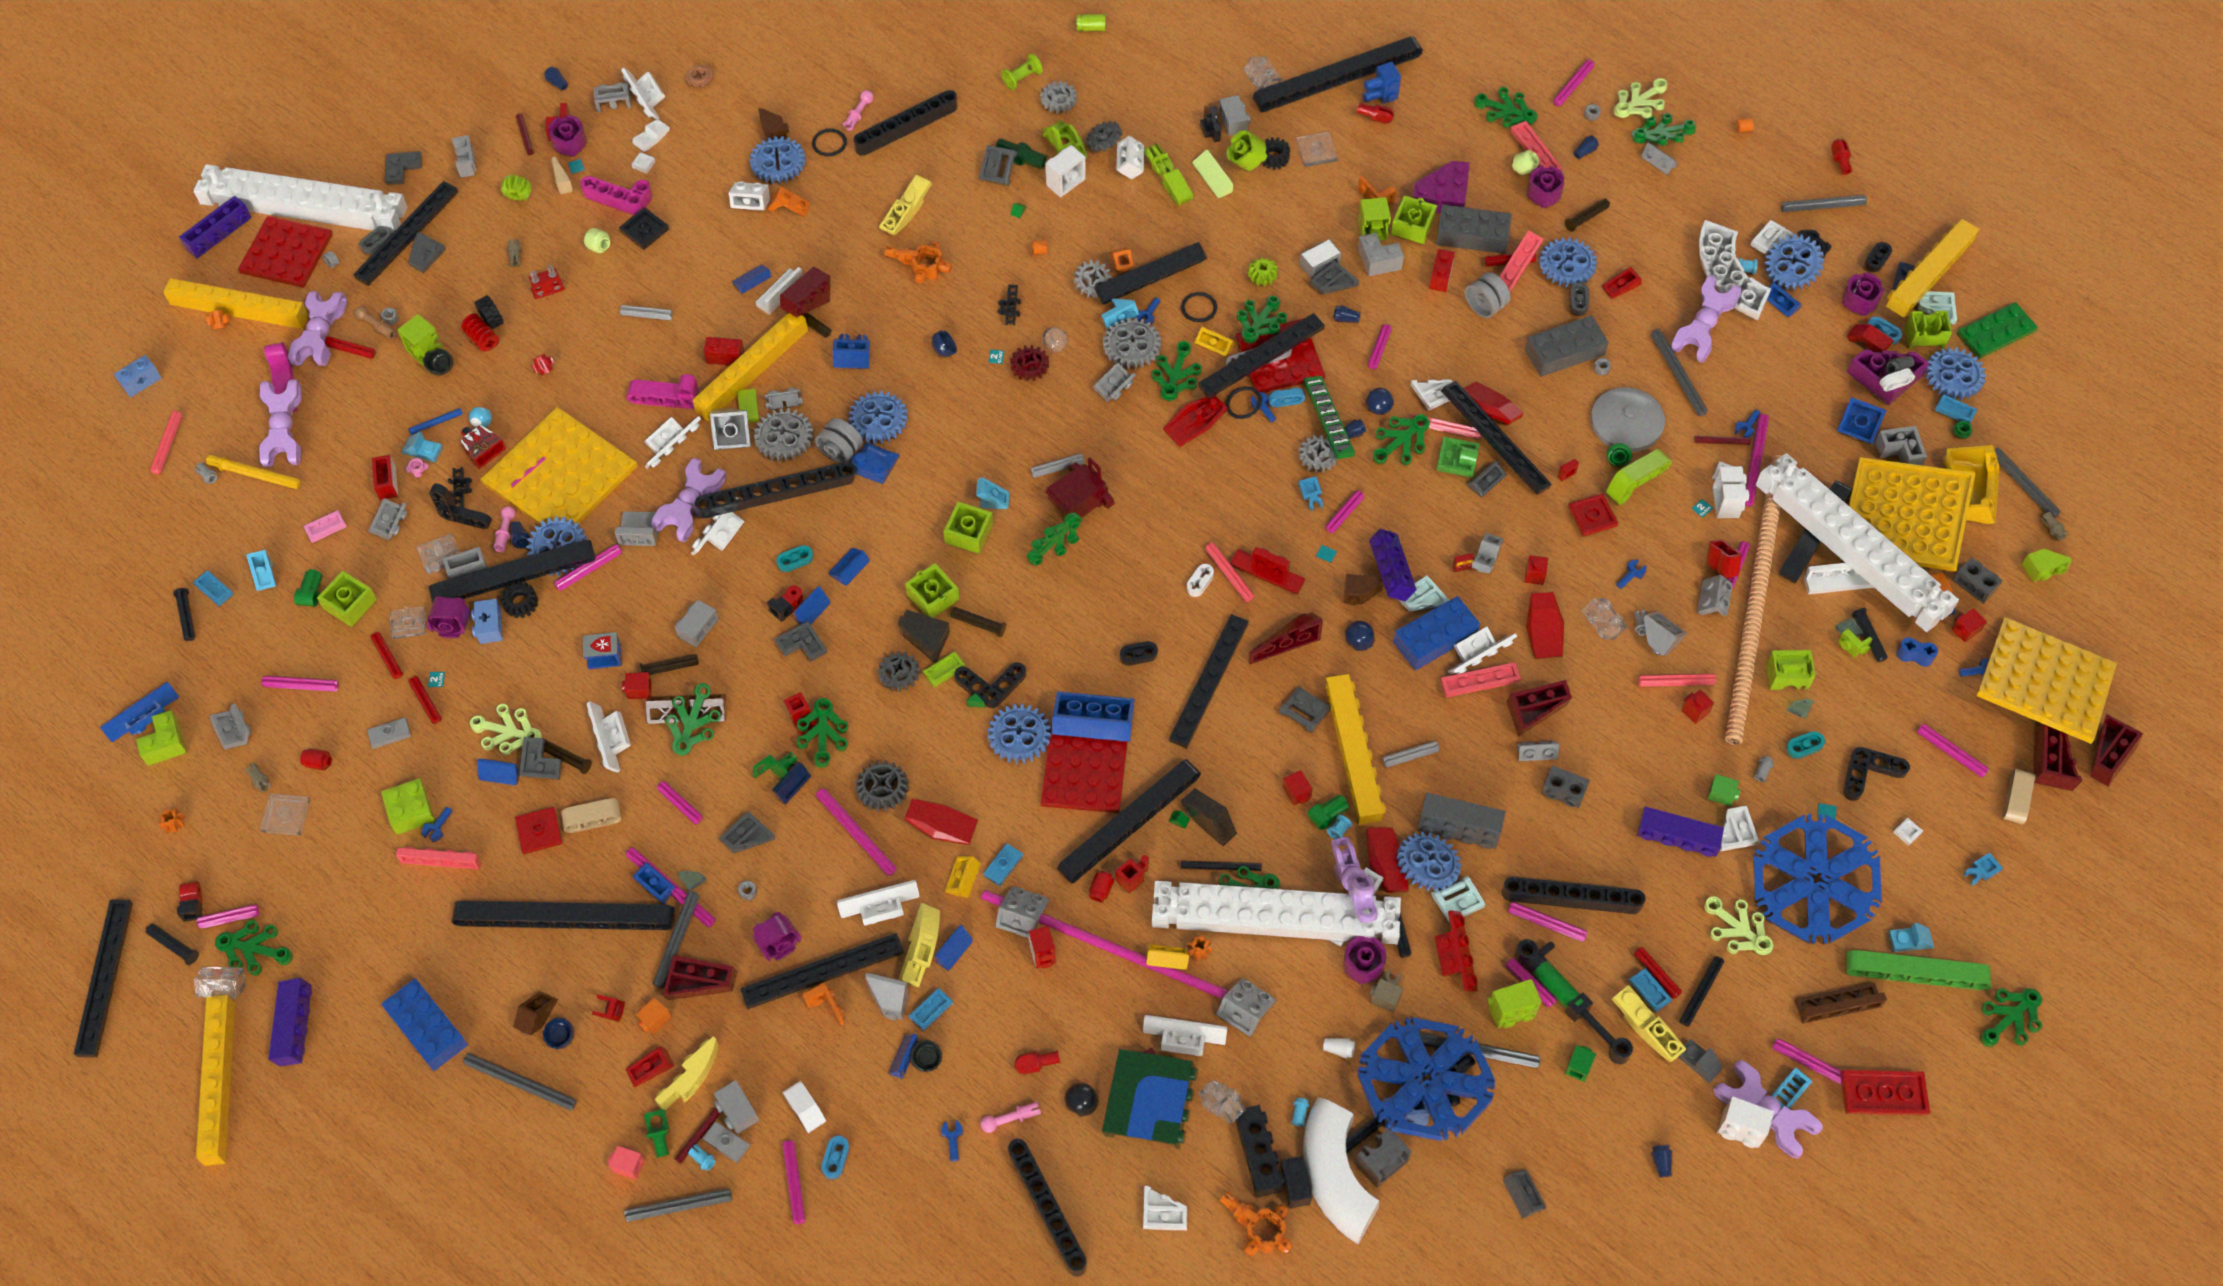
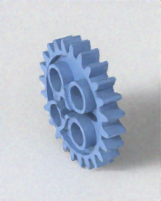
[750,136,806,184]
[1765,234,1825,291]
[1539,237,1597,288]
[1925,347,1986,400]
[848,390,908,444]
[526,516,588,576]
[988,704,1051,764]
[1396,832,1462,892]

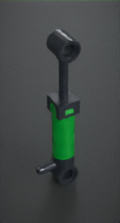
[1515,939,1633,1065]

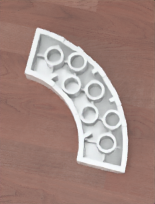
[1699,220,1771,320]
[1303,1098,1379,1244]

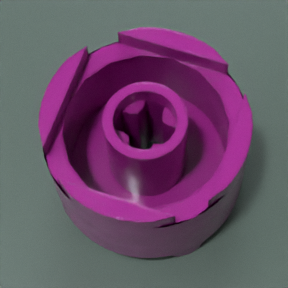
[549,115,587,157]
[1527,166,1564,208]
[1842,273,1884,316]
[426,596,470,639]
[753,912,801,961]
[1343,936,1386,984]

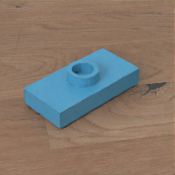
[1935,394,1977,423]
[193,570,234,606]
[983,844,1023,887]
[1628,968,1672,1013]
[909,987,953,1032]

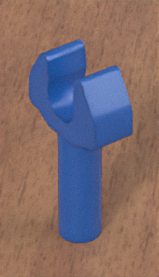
[1137,298,1160,325]
[1251,392,1276,422]
[1735,410,1760,438]
[1616,560,1646,589]
[1959,658,1989,677]
[422,807,453,843]
[941,1120,963,1161]

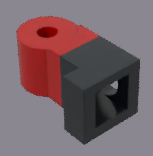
[767,585,803,622]
[177,881,202,922]

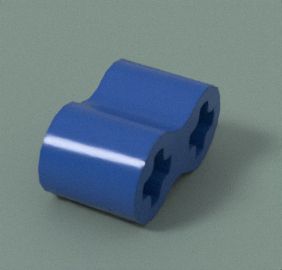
[1896,637,1938,667]

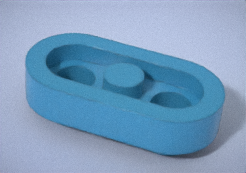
[1868,317,1902,344]
[1268,388,1305,407]
[821,1136,850,1179]

